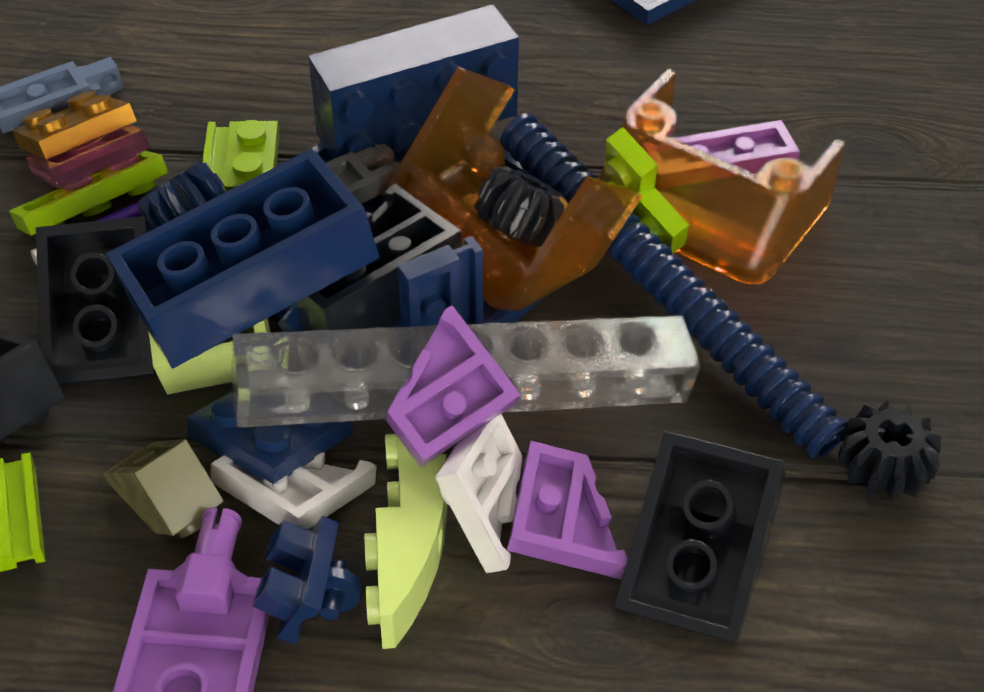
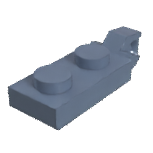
[0,57,123,134]

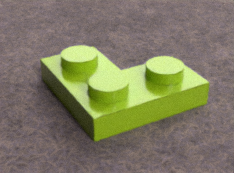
[603,127,689,254]

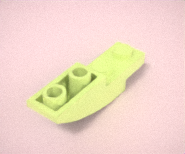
[365,434,447,649]

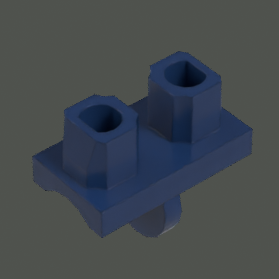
[252,516,362,645]

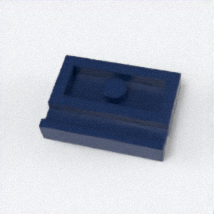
[397,236,483,357]

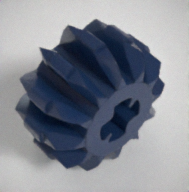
[137,162,226,229]

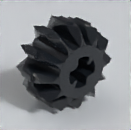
[474,166,570,247]
[838,400,942,503]

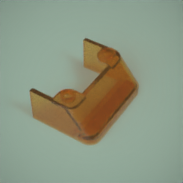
[388,67,643,311]
[598,69,845,284]

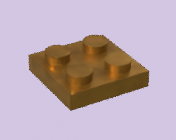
[12,91,137,160]

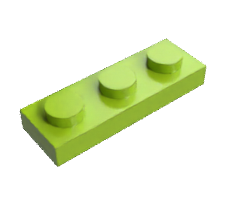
[9,150,169,236]

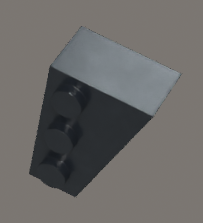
[296,183,463,360]

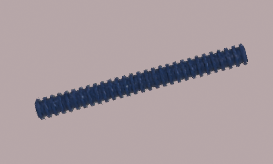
[500,113,848,459]

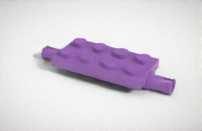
[113,508,270,692]

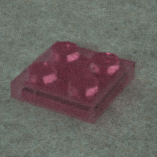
[25,125,151,191]

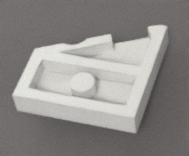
[435,414,522,573]
[211,452,377,530]

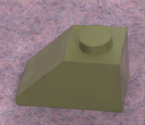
[102,439,224,538]

